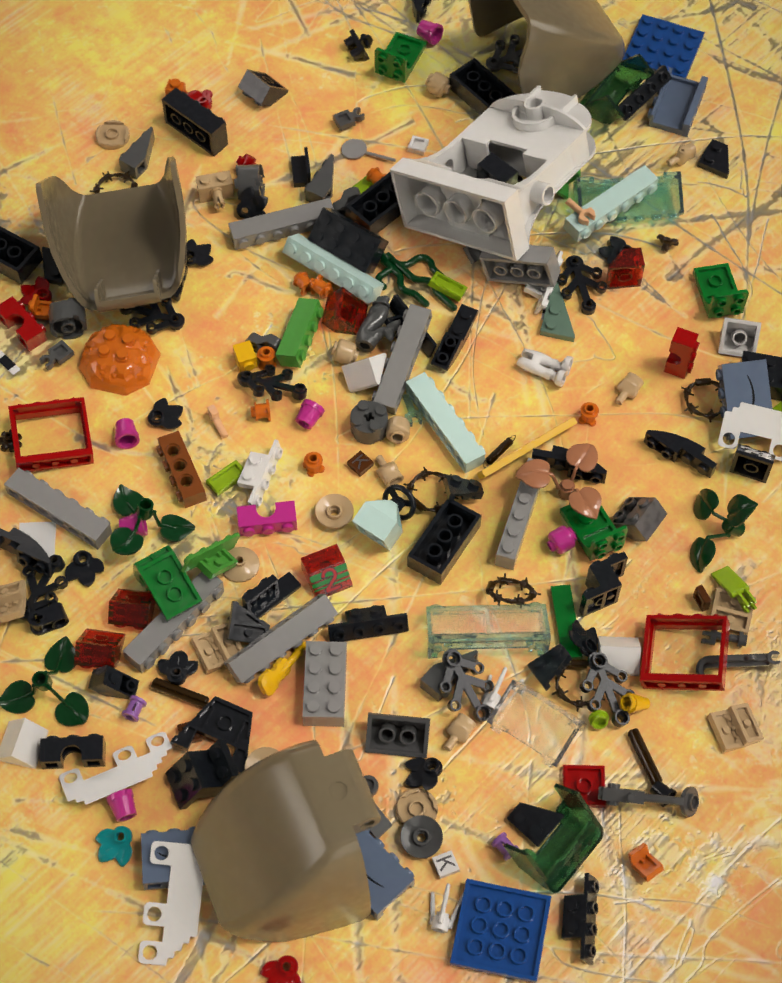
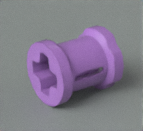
[121,695,147,722]
[491,832,519,861]

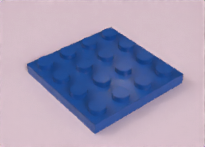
[622,14,705,78]
[450,879,551,983]

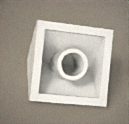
[718,317,762,357]
[341,353,387,393]
[598,636,641,676]
[0,718,49,769]

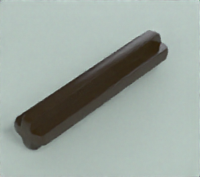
[151,678,209,708]
[628,728,663,786]

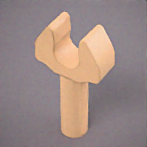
[565,198,596,226]
[207,404,229,439]

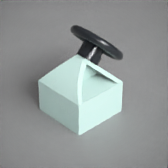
[352,484,416,551]

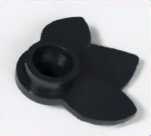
[237,187,268,219]
[599,236,634,265]
[186,239,214,266]
[148,398,183,429]
[65,550,104,587]
[569,620,598,657]
[158,650,198,686]
[405,757,443,791]

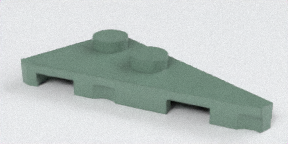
[540,282,575,342]

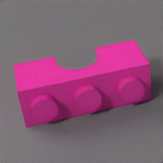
[237,501,297,537]

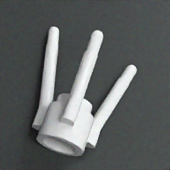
[481,667,524,713]
[429,883,464,933]

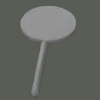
[341,139,396,162]

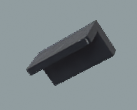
[291,147,311,188]

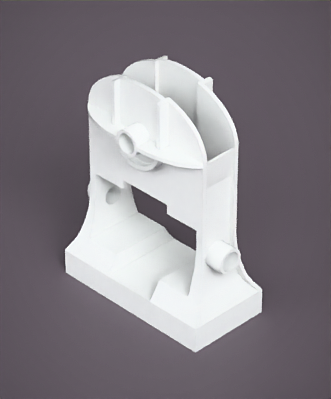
[390,86,596,262]

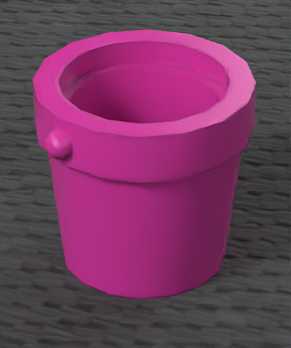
[417,20,444,45]
[295,399,325,429]
[115,418,140,449]
[119,512,148,536]
[106,789,137,822]

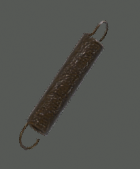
[483,435,516,468]

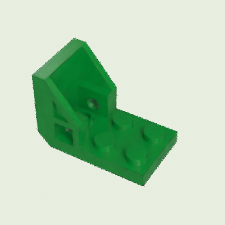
[133,545,203,622]

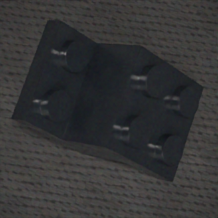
[579,552,628,617]
[166,739,239,810]

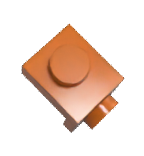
[28,294,52,320]
[628,843,664,882]

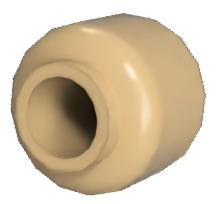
[425,72,451,97]
[331,339,359,365]
[386,416,410,444]

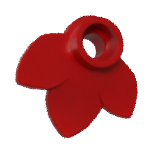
[187,89,213,109]
[20,276,52,305]
[260,955,302,983]

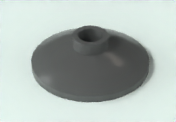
[400,815,443,858]

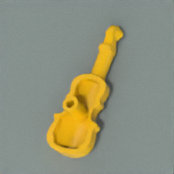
[258,642,306,696]

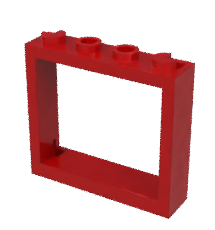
[8,397,94,472]
[640,613,730,691]

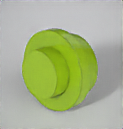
[588,710,609,729]

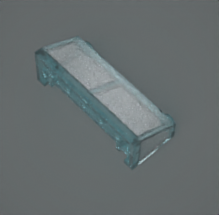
[426,602,551,659]

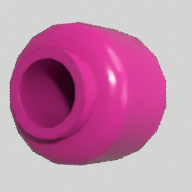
[547,526,577,554]

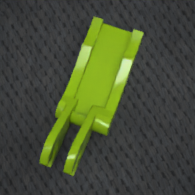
[711,566,757,613]

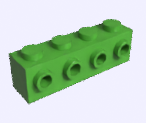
[275,298,324,368]

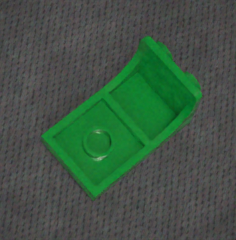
[375,32,426,83]
[693,263,749,318]
[560,505,628,561]

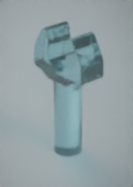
[402,394,423,427]

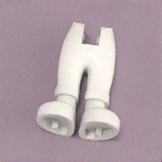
[516,349,573,387]

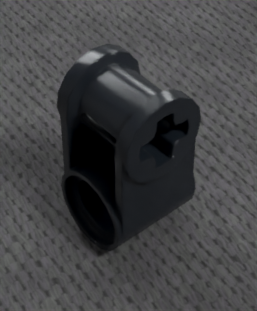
[28,602,69,636]

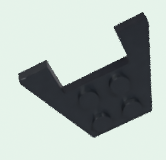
[171,696,253,774]

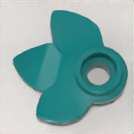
[95,826,132,867]

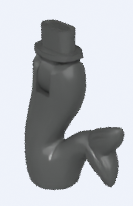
[355,296,401,352]

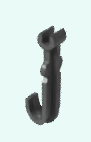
[696,650,781,674]

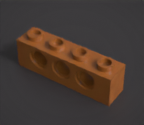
[156,431,207,508]

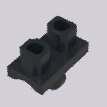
[344,29,373,61]

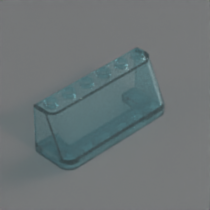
[573,171,684,224]

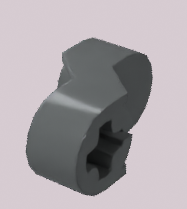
[332,187,361,216]
[245,332,281,354]

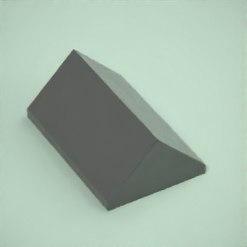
[365,712,430,758]

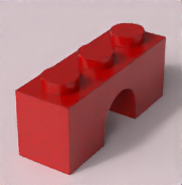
[0,296,47,352]
[664,327,700,379]

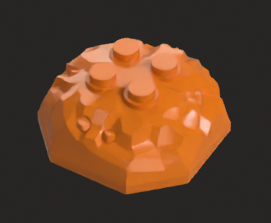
[79,324,161,396]

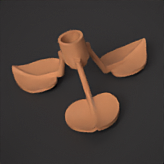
[516,443,602,520]

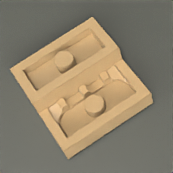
[0,579,26,623]
[710,587,756,634]
[191,622,243,674]
[707,703,764,753]

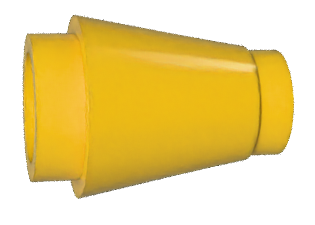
[620,693,650,713]

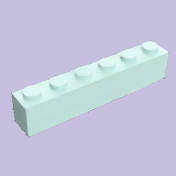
[563,165,659,242]
[282,233,385,304]
[406,372,486,473]

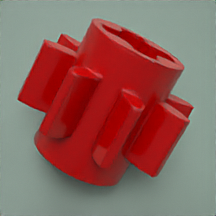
[236,153,257,165]

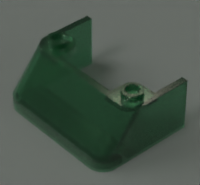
[580,53,654,124]
[504,784,604,893]

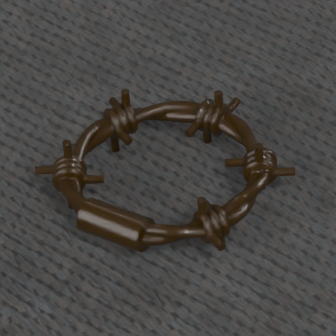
[90,171,138,194]
[681,378,722,423]
[403,467,459,514]
[486,573,541,608]
[552,659,607,712]

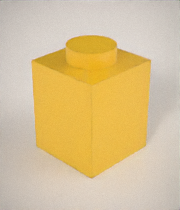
[232,340,258,372]

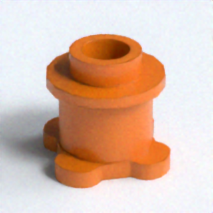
[366,167,386,184]
[293,272,315,296]
[310,274,333,299]
[257,346,277,370]
[251,399,271,421]
[578,402,599,427]
[303,452,325,477]

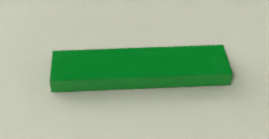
[550,585,583,660]

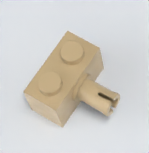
[195,170,234,209]

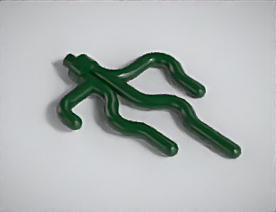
[375,252,457,311]

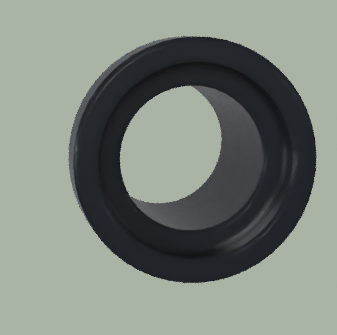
[650,780,677,807]

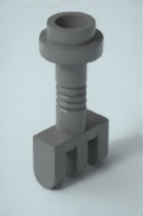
[701,630,748,648]

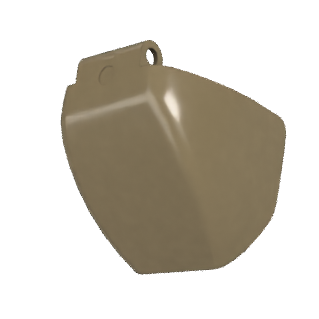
[468,0,625,98]
[36,157,187,312]
[191,740,381,942]

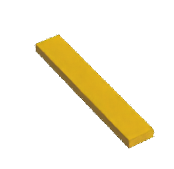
[477,417,577,480]

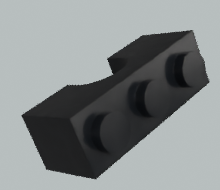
[39,734,106,770]

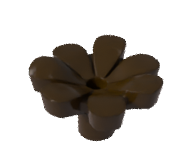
[657,234,679,252]
[0,429,22,452]

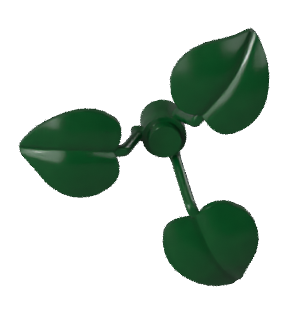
[110,484,195,555]
[690,488,758,573]
[0,636,89,726]

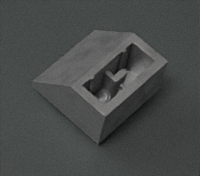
[611,497,667,541]

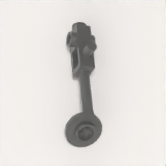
[598,783,699,817]

